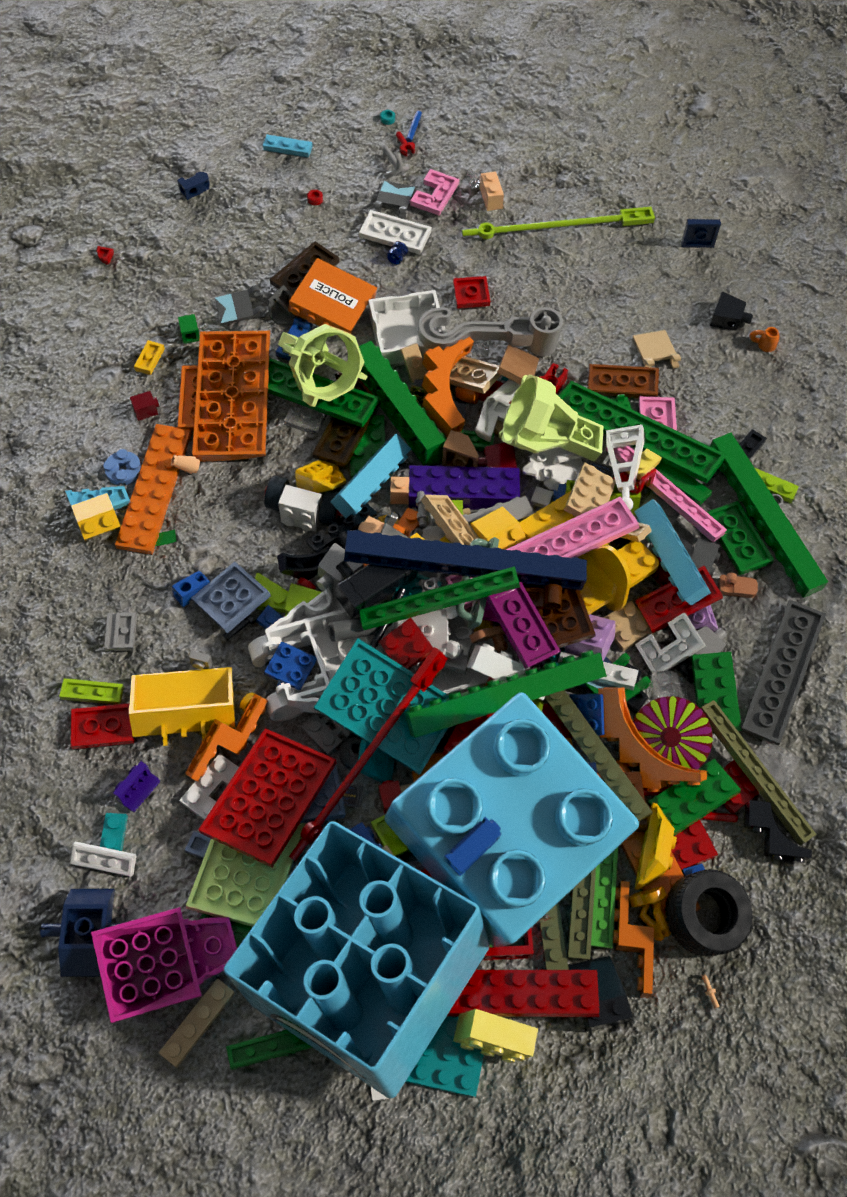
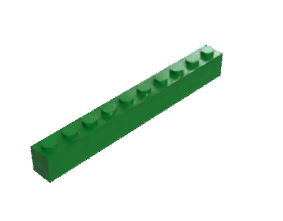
[710,432,828,598]
[404,650,607,738]

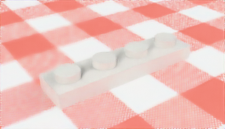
[558,652,638,691]

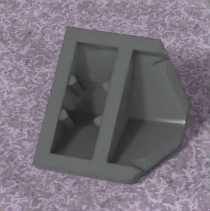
[268,285,300,326]

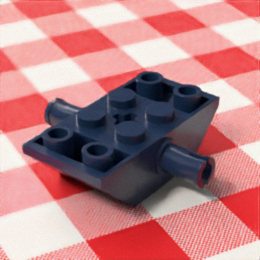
[40,888,122,977]

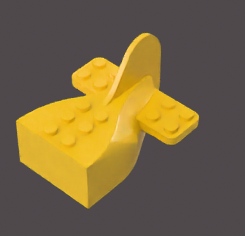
[519,490,659,615]

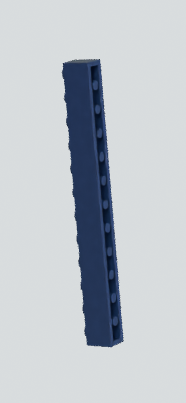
[344,530,587,590]

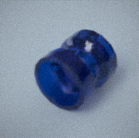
[386,241,408,265]

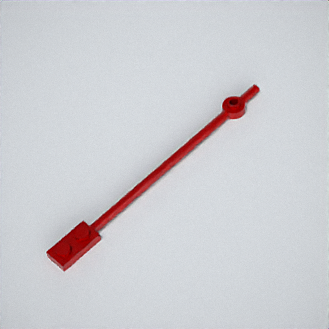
[289,647,448,861]

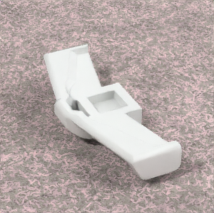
[475,379,520,442]

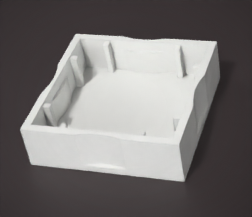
[369,290,447,365]

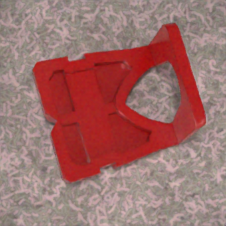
[613,468,657,494]

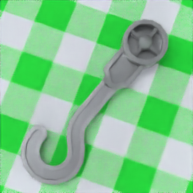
[418,307,563,356]

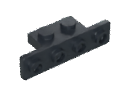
[306,503,377,553]

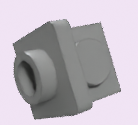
[188,650,212,671]

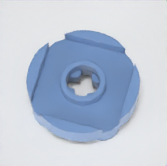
[103,449,141,485]

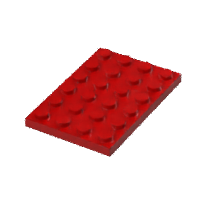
[198,728,337,868]

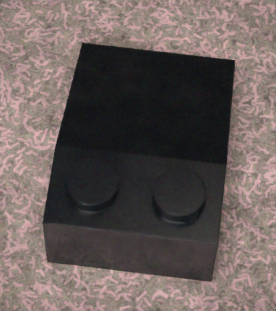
[568,956,633,1033]

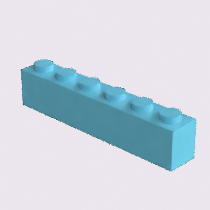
[330,433,411,518]
[634,499,711,605]

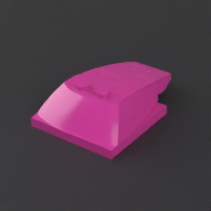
[91,907,237,1023]

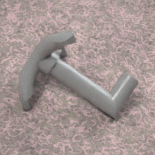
[382,145,410,177]

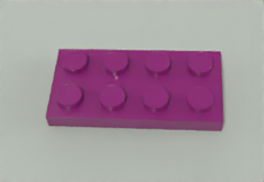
[486,582,561,670]

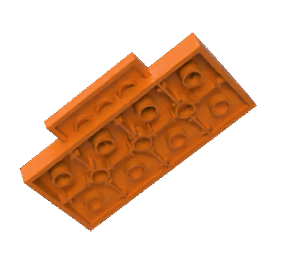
[178,331,270,462]

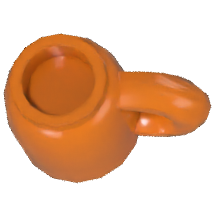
[749,327,779,352]
[455,386,479,404]

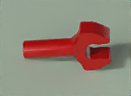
[396,131,415,156]

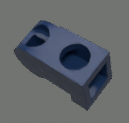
[177,172,210,200]

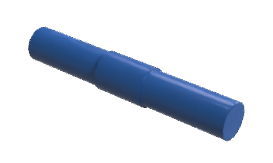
[406,111,422,142]

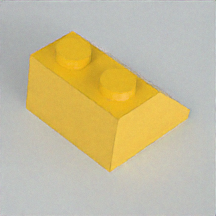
[71,493,121,541]
[470,506,527,550]

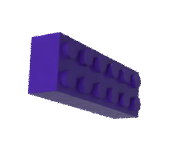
[409,465,520,510]

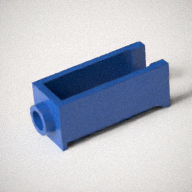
[444,817,502,876]

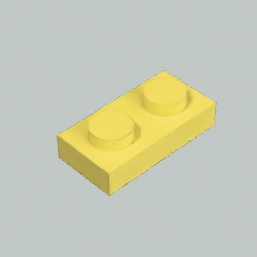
[626,449,662,480]

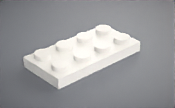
[359,210,431,255]

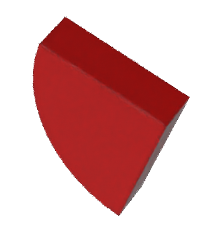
[97,246,114,265]

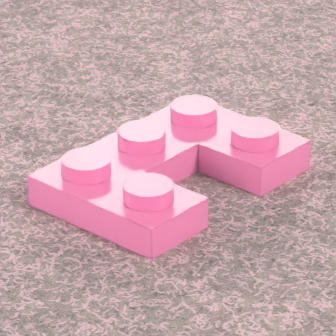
[410,169,459,216]

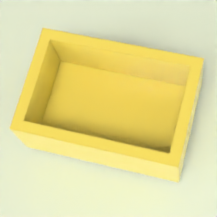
[453,1009,538,1063]

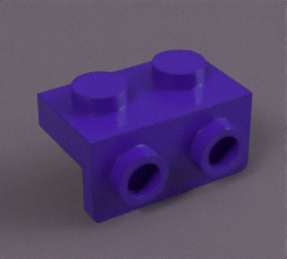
[113,761,160,812]

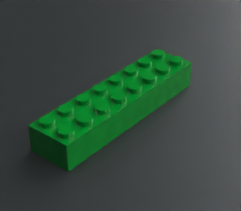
[359,341,447,466]

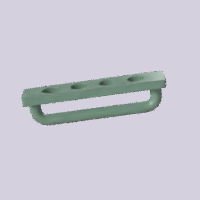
[456,537,499,630]

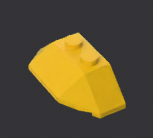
[295,460,346,493]
[634,803,677,890]

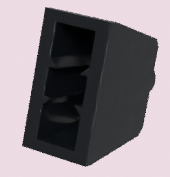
[710,292,753,330]

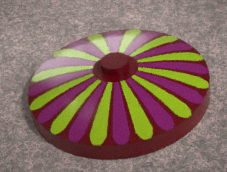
[633,696,713,770]

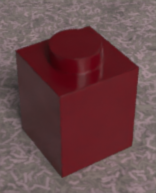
[130,391,160,421]

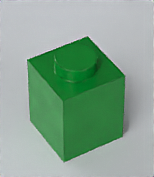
[178,314,200,344]

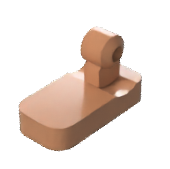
[718,572,758,598]
[469,625,508,653]

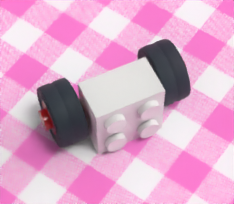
[264,476,342,532]

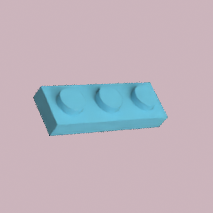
[263,134,313,158]

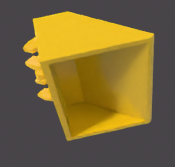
[129,667,236,746]

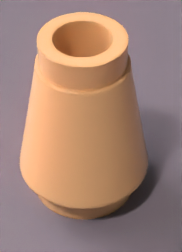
[171,455,200,474]

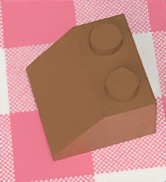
[442,430,479,467]

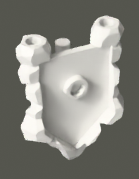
[522,447,583,490]
[383,605,460,659]

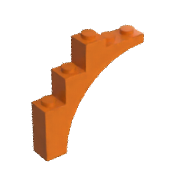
[421,337,474,438]
[598,687,707,792]

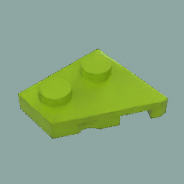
[255,573,289,613]

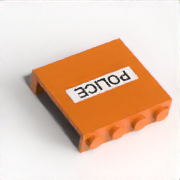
[288,258,377,337]

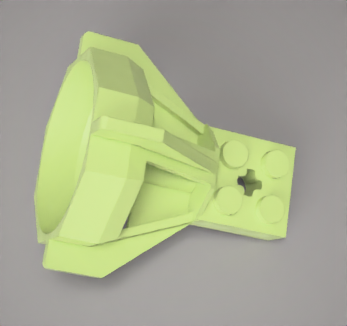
[278,324,367,407]
[499,374,603,461]

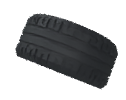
[665,869,753,957]

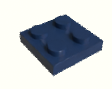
[681,219,721,248]

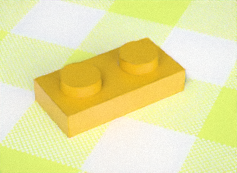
[134,340,165,375]

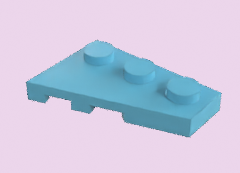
[65,486,130,510]

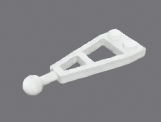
[606,425,644,510]

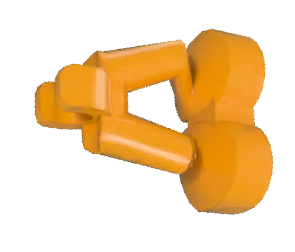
[629,886,671,941]

